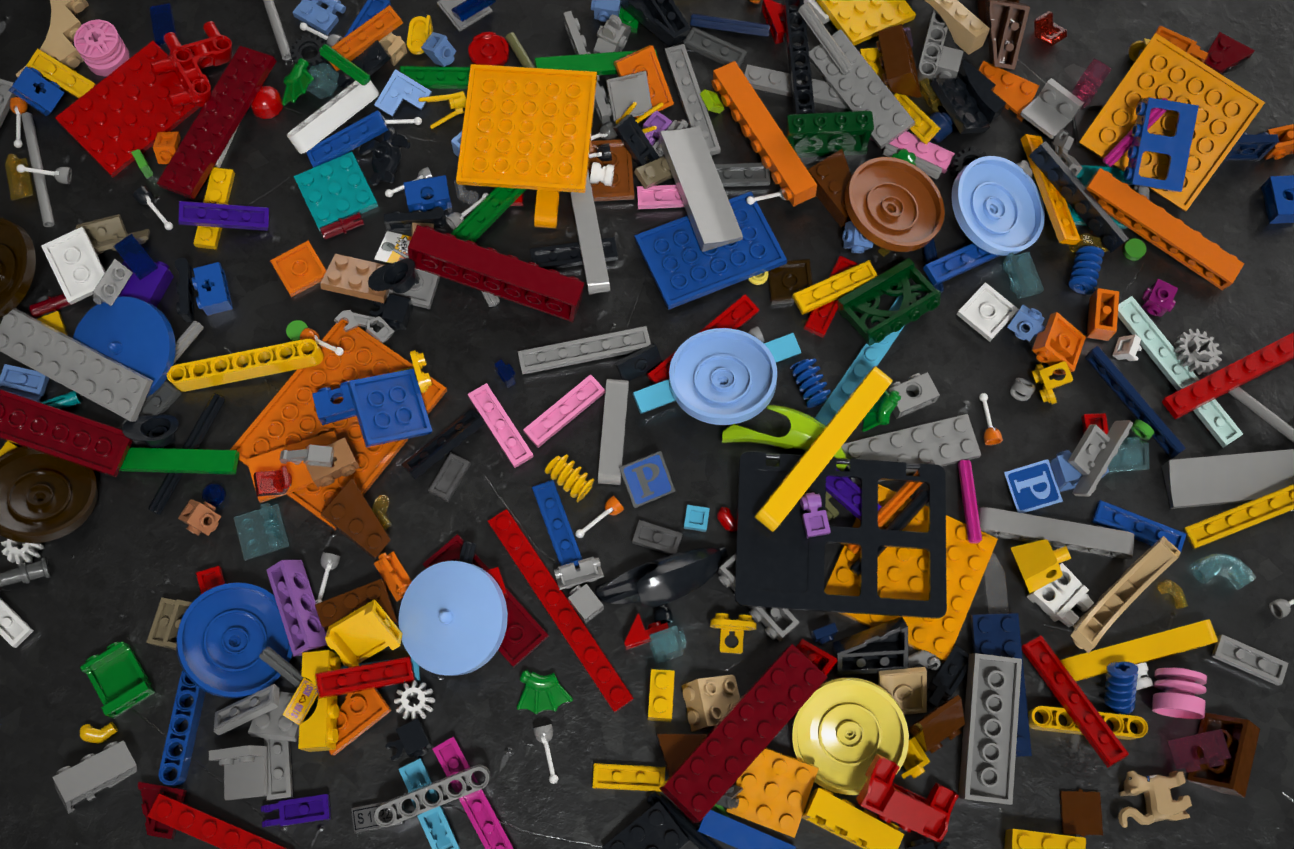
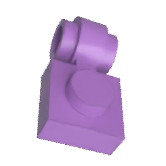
[643,111,672,146]
[800,492,831,538]

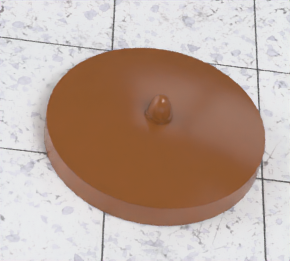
[845,157,945,252]

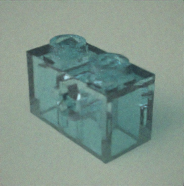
[649,626,687,664]

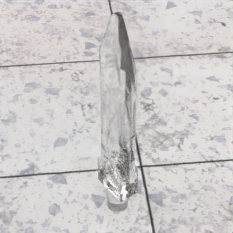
[984,553,1009,614]

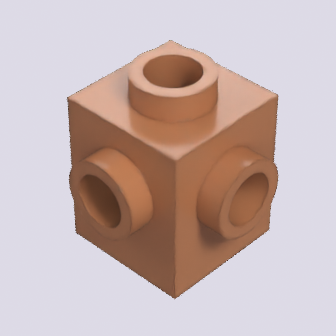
[178,499,221,536]

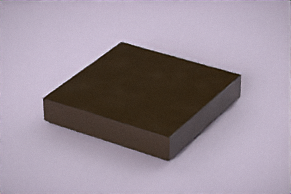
[768,259,813,304]

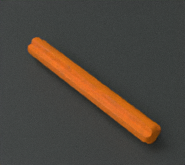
[847,471,922,554]

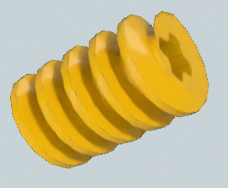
[544,454,595,502]

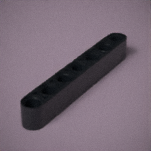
[783,0,815,114]

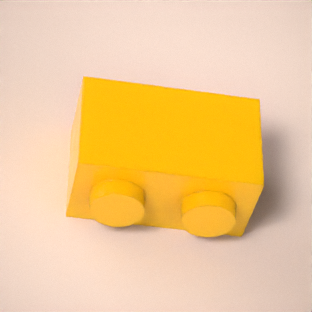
[648,669,675,722]

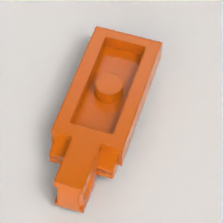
[1155,26,1208,63]

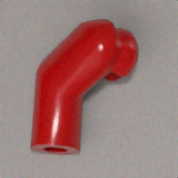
[717,507,737,532]

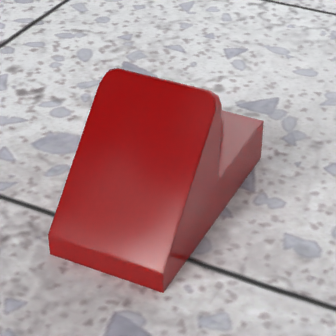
[761,0,785,44]
[624,613,670,650]
[796,639,838,675]

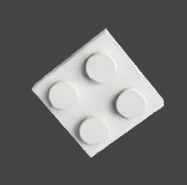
[956,282,1019,342]

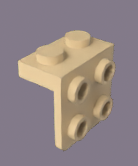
[682,675,740,732]

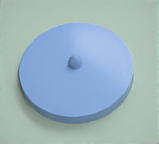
[952,156,1045,256]
[669,328,777,425]
[398,561,508,676]

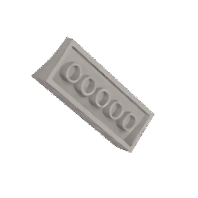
[659,125,743,252]
[1162,449,1294,509]
[958,653,1022,805]

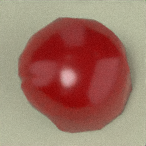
[250,86,283,119]

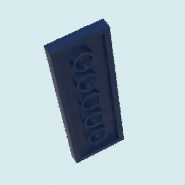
[970,613,1032,757]

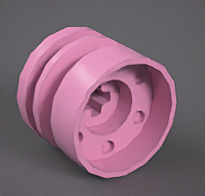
[74,19,129,77]
[1152,668,1207,719]

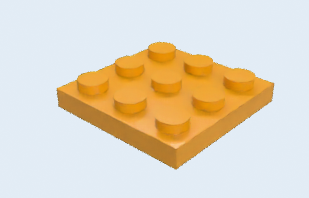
[726,748,819,838]

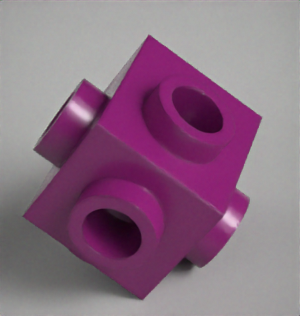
[1141,279,1178,317]

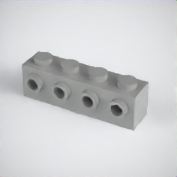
[718,554,800,642]

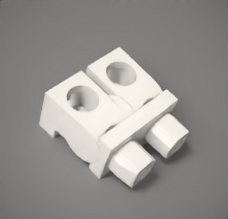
[1026,563,1094,627]

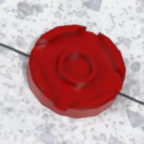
[468,32,509,66]

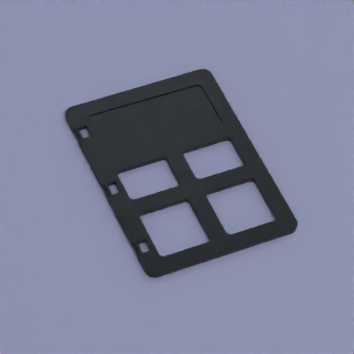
[734,451,947,619]

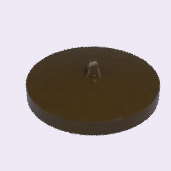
[0,218,36,318]
[0,446,98,543]

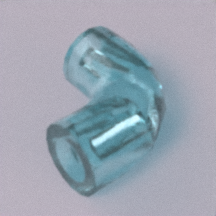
[1190,554,1256,590]

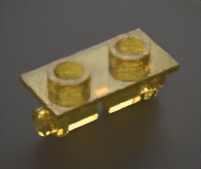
[5,154,33,200]

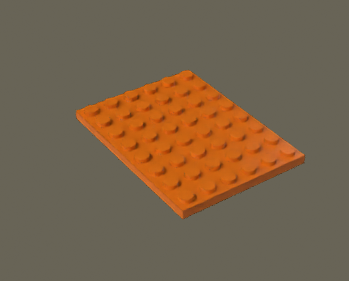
[230,320,447,531]

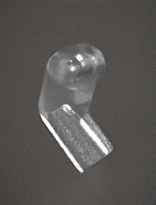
[454,180,479,205]

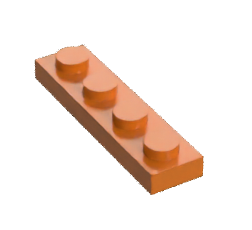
[329,5,403,72]

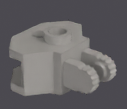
[594,14,631,54]

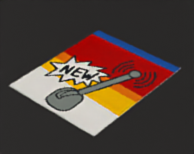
[374,231,419,270]

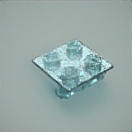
[234,503,290,560]

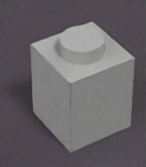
[934,46,964,79]
[568,584,604,624]

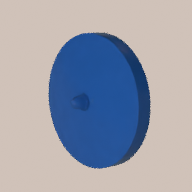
[73,297,176,398]
[176,583,293,698]

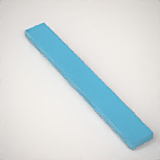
[632,333,802,414]

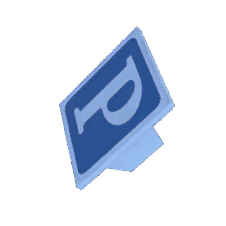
[1004,459,1063,513]

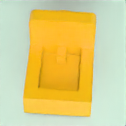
[901,737,930,779]

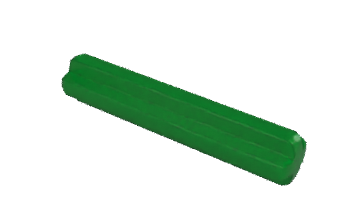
[319,44,370,86]

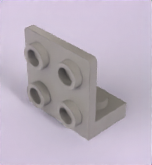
[1020,78,1084,139]
[209,745,268,800]

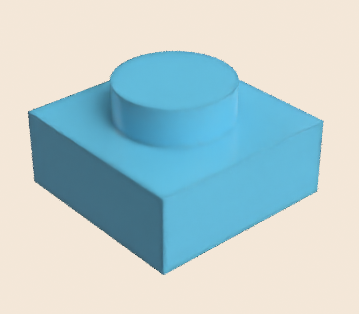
[684,505,710,532]

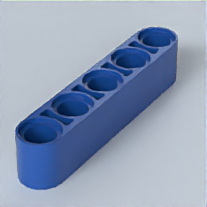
[159,671,206,786]

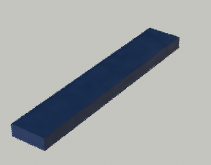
[1085,346,1186,459]

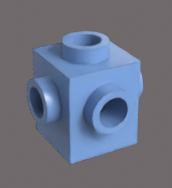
[842,221,874,254]
[1007,305,1045,342]

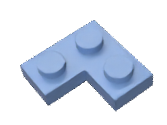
[374,69,432,117]

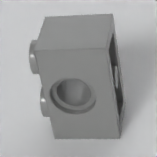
[887,372,940,419]

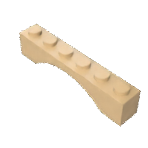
[925,0,990,55]

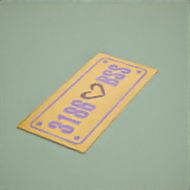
[282,677,318,725]

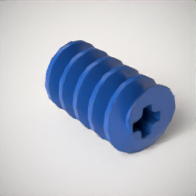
[1069,246,1105,295]
[790,358,831,408]
[1104,661,1138,715]

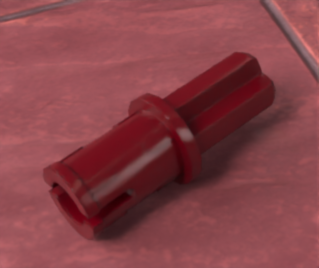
[320,212,364,239]
[29,293,76,317]

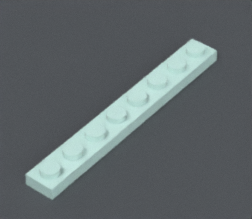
[1118,296,1243,448]

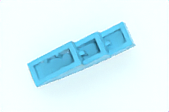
[399,758,460,849]

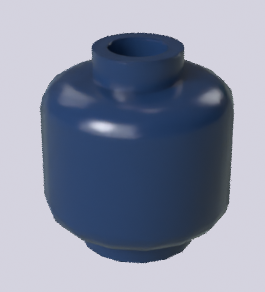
[929,112,954,143]

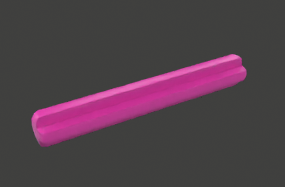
[1103,98,1167,167]
[958,459,982,544]

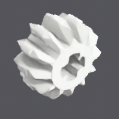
[1,539,44,565]
[394,680,435,721]

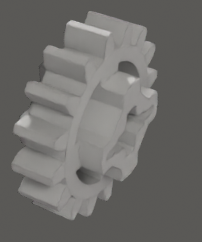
[1174,329,1222,375]

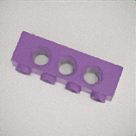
[266,560,328,656]

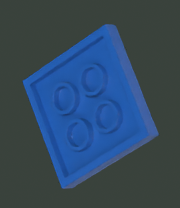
[347,369,432,448]

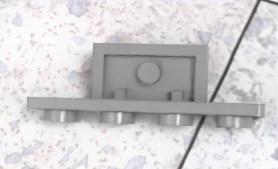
[1068,420,1133,497]

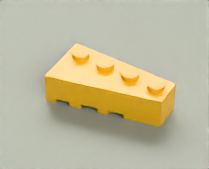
[802,788,904,849]

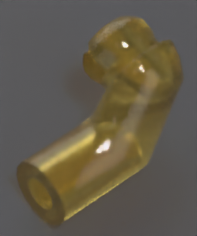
[372,495,392,530]
[1158,579,1188,609]

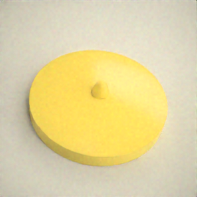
[792,678,909,795]

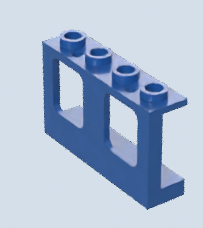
[1123,97,1199,192]

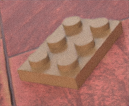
[320,254,389,303]

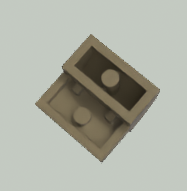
[146,597,192,651]

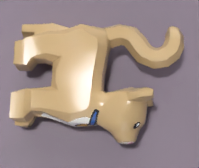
[1118,771,1192,828]

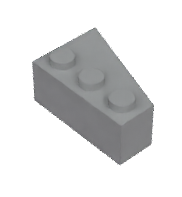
[52,740,137,814]

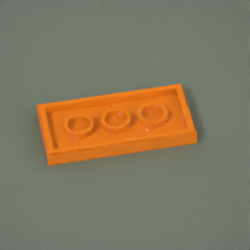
[247,431,338,503]

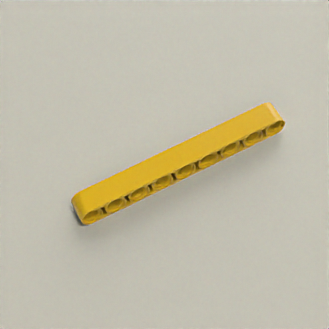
[755,366,893,532]

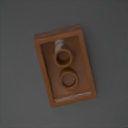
[908,695,965,754]

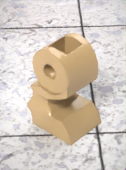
[379,32,407,66]

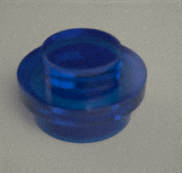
[202,484,226,506]

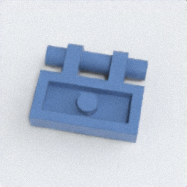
[293,0,346,35]

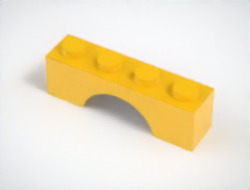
[298,650,341,752]

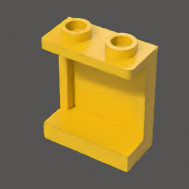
[325,599,403,668]

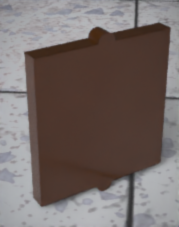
[1060,789,1103,837]

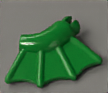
[282,58,314,106]
[862,390,901,432]
[516,670,573,714]

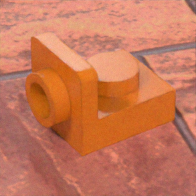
[153,131,181,164]

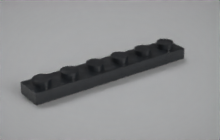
[1029,141,1129,253]

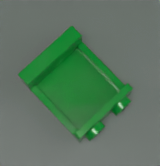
[80,642,156,718]

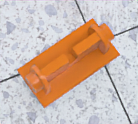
[374,551,412,602]

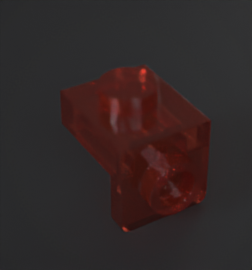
[1034,11,1067,46]
[253,466,292,497]

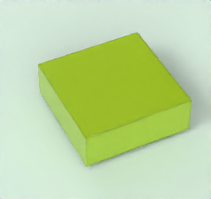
[700,90,725,114]

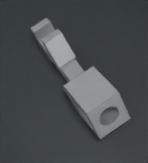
[1053,129,1083,177]
[334,310,394,344]
[280,445,334,467]

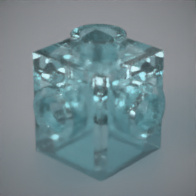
[306,63,339,99]

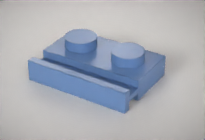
[0,364,49,403]

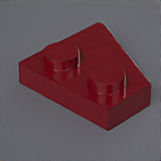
[1204,32,1255,74]
[138,782,187,840]

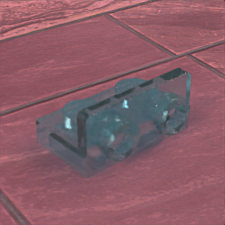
[1003,252,1044,299]
[1108,437,1149,473]

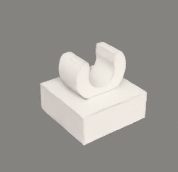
[1112,335,1142,361]

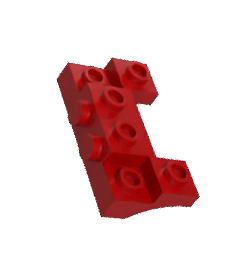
[856,754,959,843]

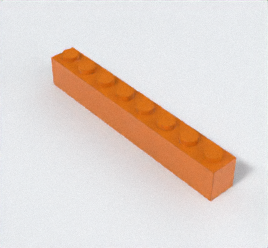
[711,61,817,207]
[1085,168,1244,290]

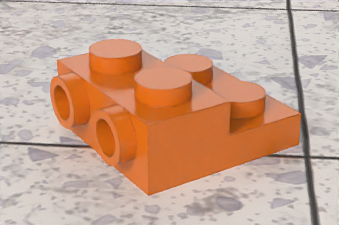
[1032,312,1086,375]

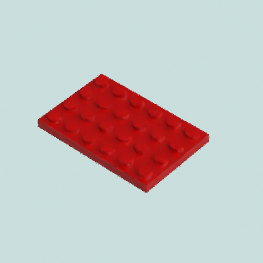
[55,41,200,178]

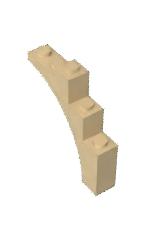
[15,0,89,79]
[1070,536,1181,653]

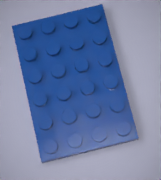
[635,191,787,310]

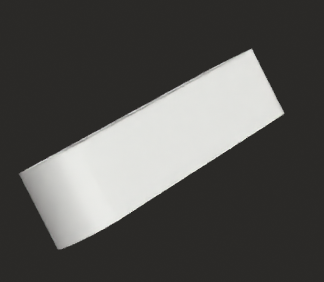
[287,80,379,154]

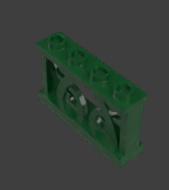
[784,111,874,158]
[838,258,941,346]

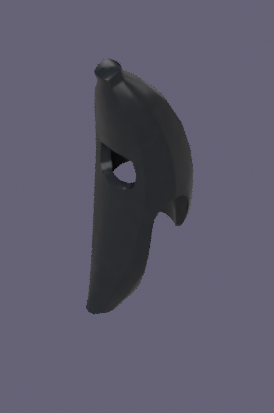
[595,546,728,607]

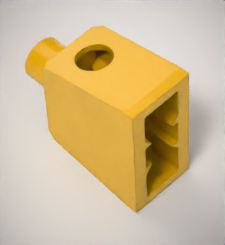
[1011,539,1071,593]

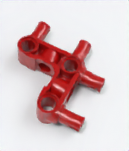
[150,21,232,108]

